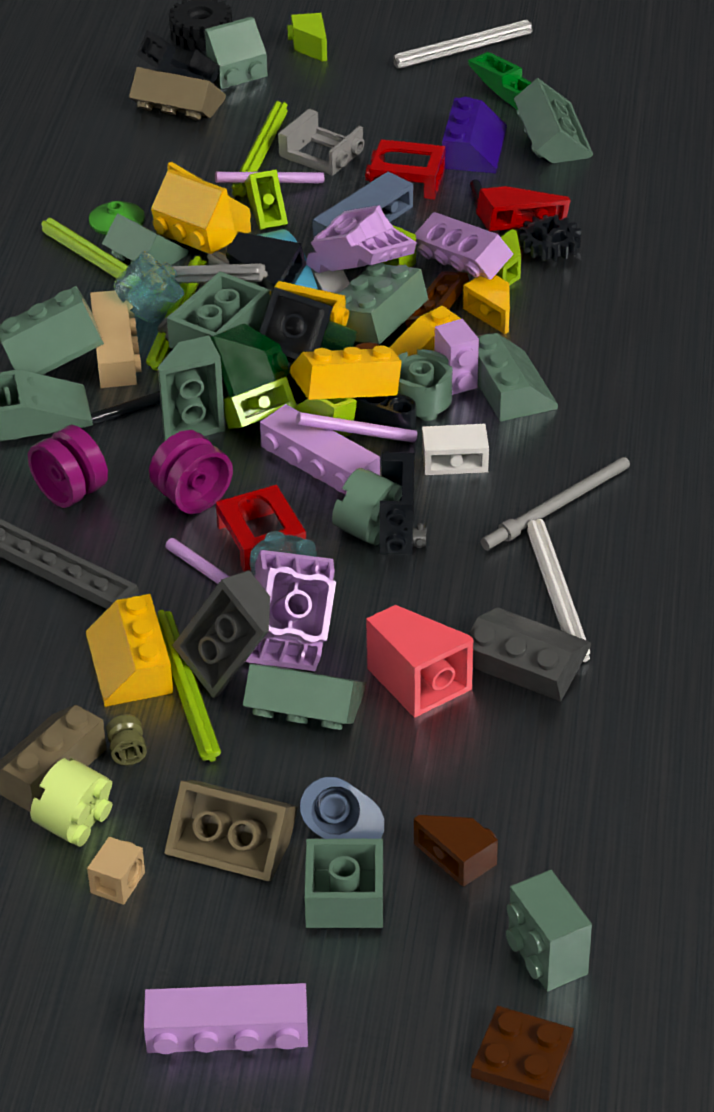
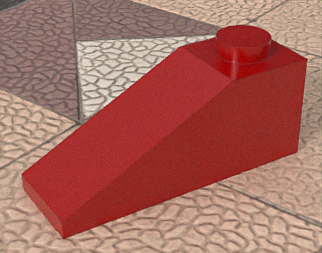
[476,186,571,231]

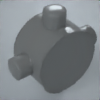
[413,523,427,548]

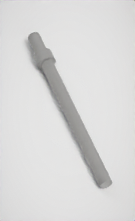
[481,457,630,550]

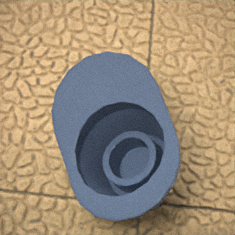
[300,777,384,839]

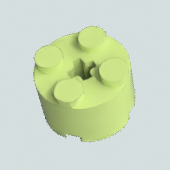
[30,758,113,847]

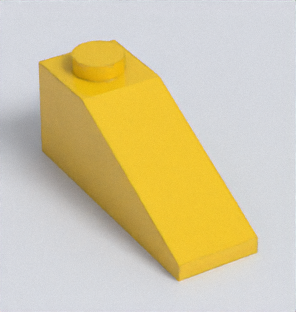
[389,305,461,356]

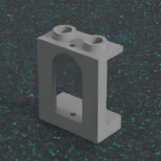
[278,109,364,176]

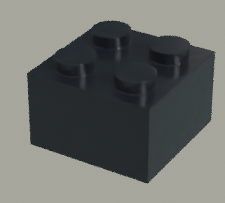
[258,287,333,359]

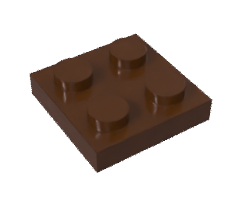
[471,1005,574,1101]

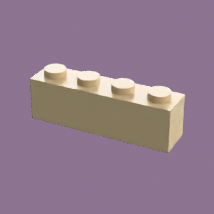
[90,289,142,388]

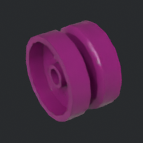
[28,424,108,508]
[149,430,233,514]

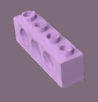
[415,212,513,280]

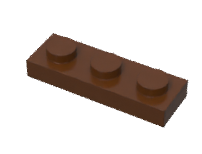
[405,271,469,329]

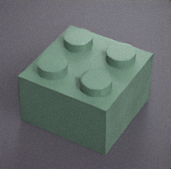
[304,839,383,928]
[506,870,592,992]

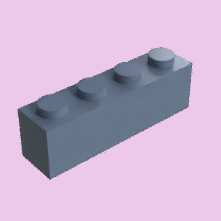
[312,172,413,240]

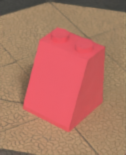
[366,605,473,718]

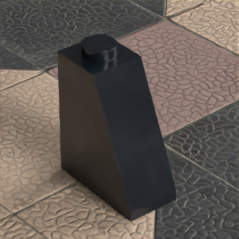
[226,232,306,292]

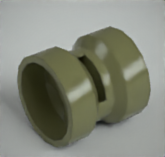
[106,715,147,766]

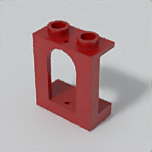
[365,139,445,199]
[216,484,307,573]

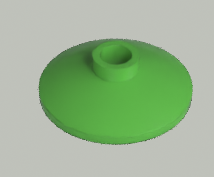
[89,201,145,235]

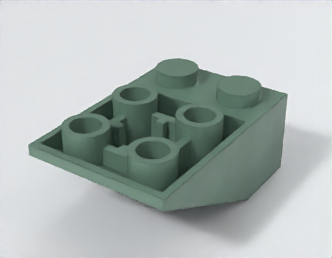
[0,369,93,441]

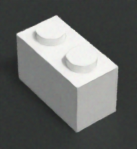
[422,424,489,475]

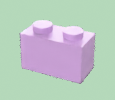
[435,318,479,395]

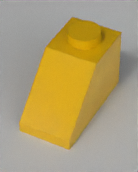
[463,275,510,334]

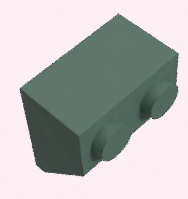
[205,17,268,89]
[102,213,189,272]

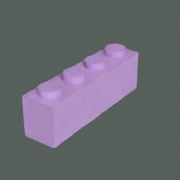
[260,404,380,495]
[144,983,308,1054]

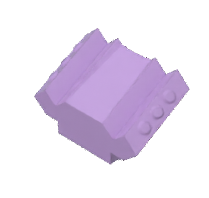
[306,205,417,273]
[245,550,336,672]

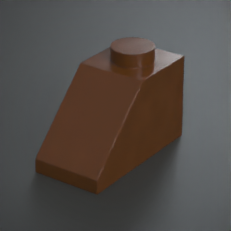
[414,815,498,887]

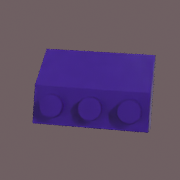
[442,97,507,173]

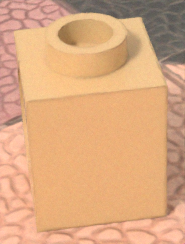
[87,837,145,905]

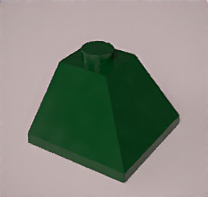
[210,323,290,397]

